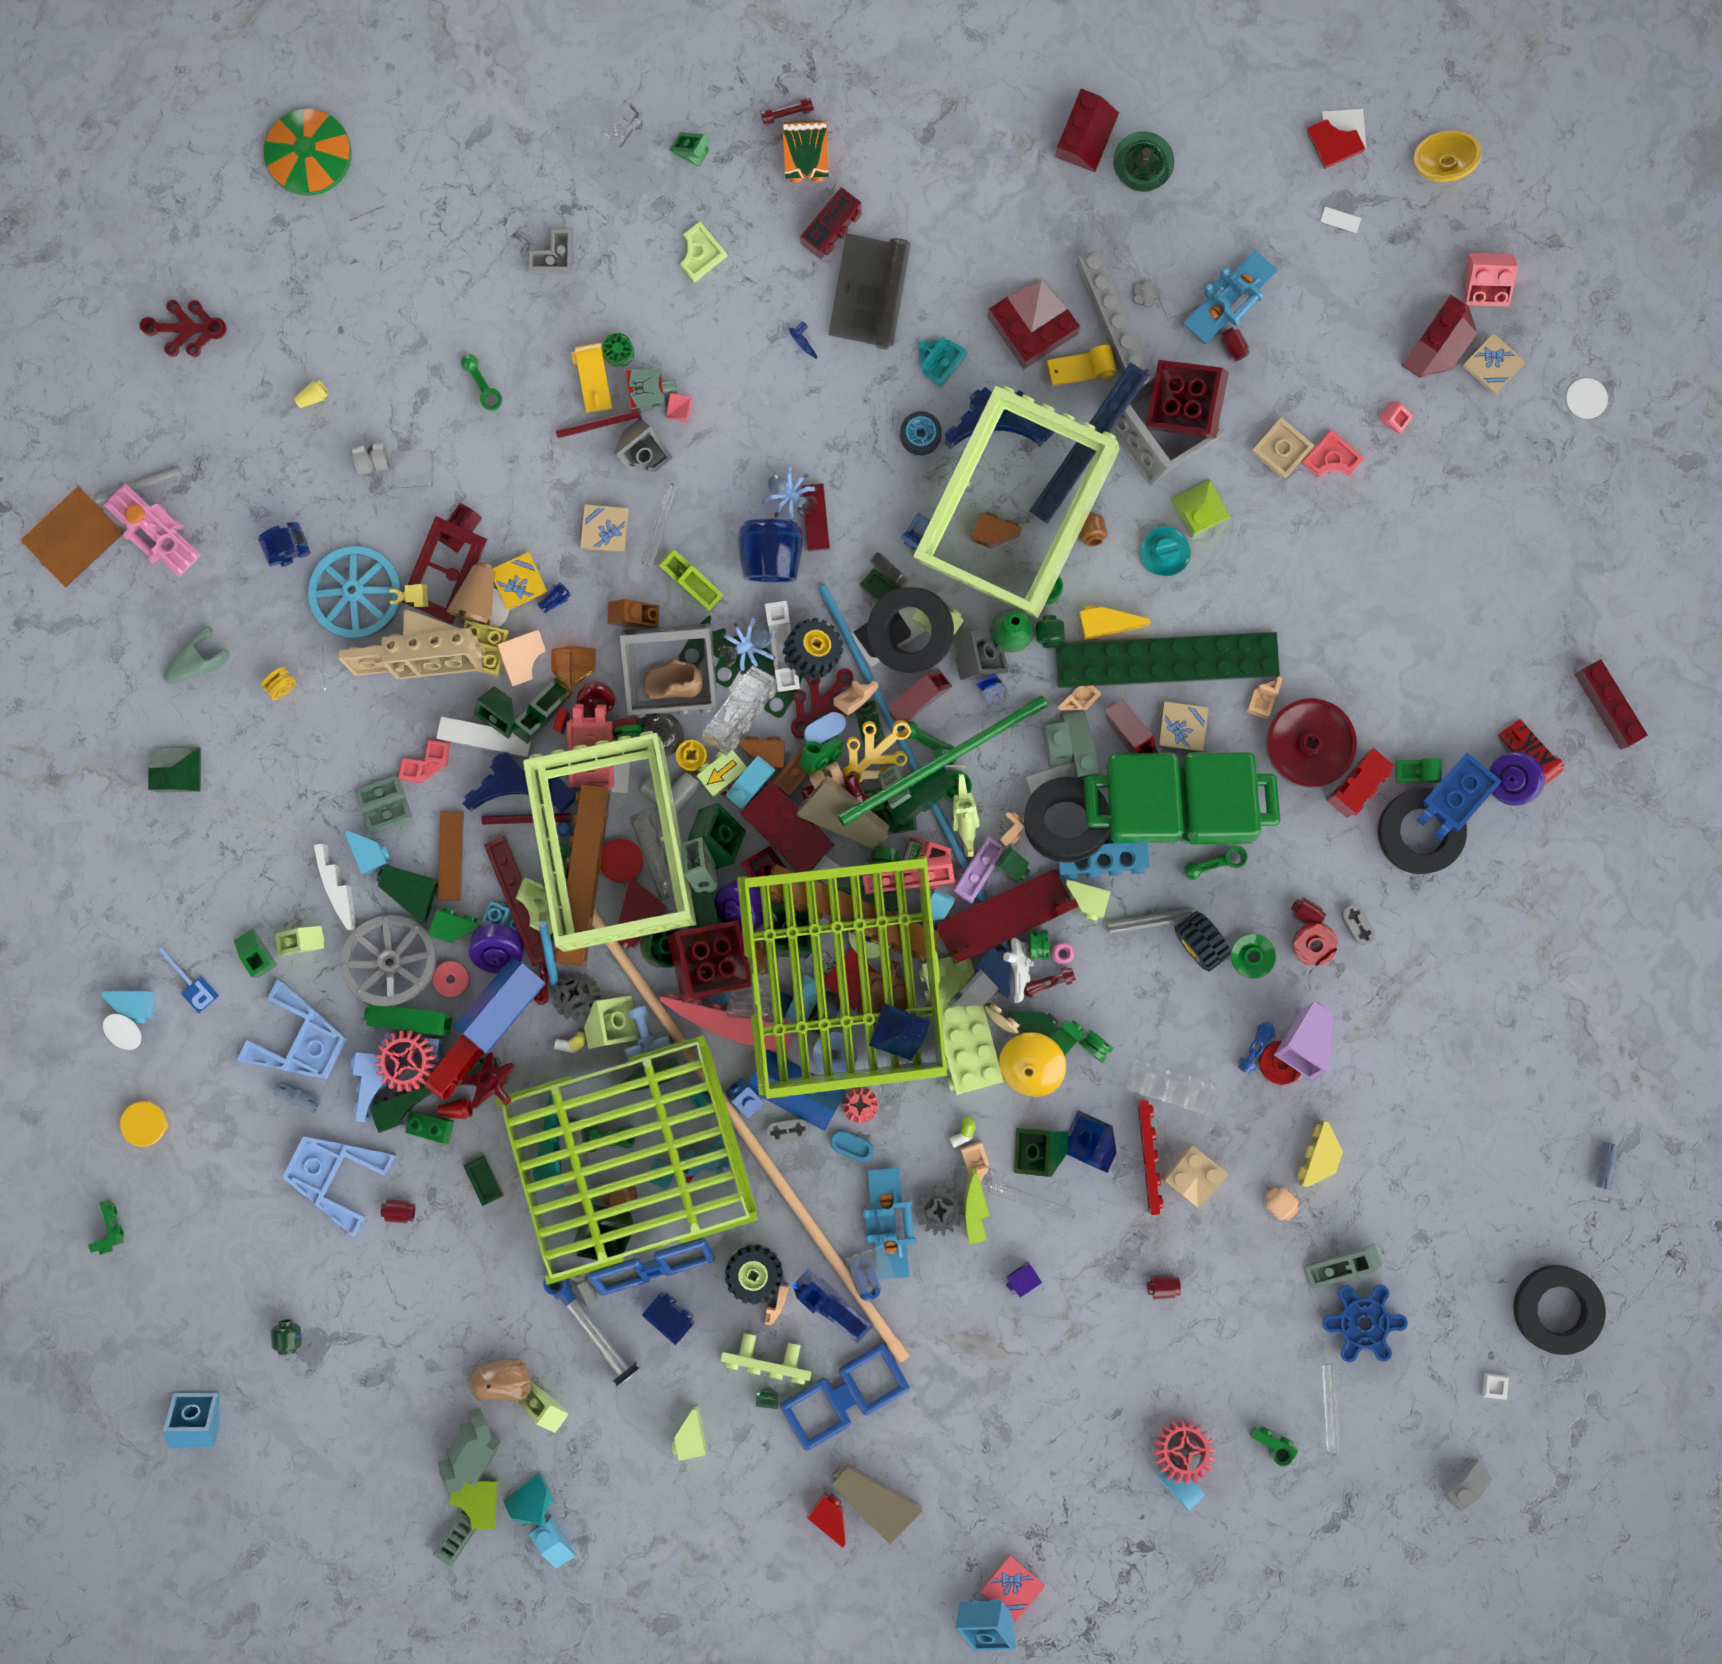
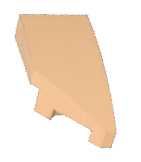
[1247,677,1283,720]
[833,681,878,716]
[1057,686,1102,710]
[960,1141,989,1183]
[765,1284,789,1325]

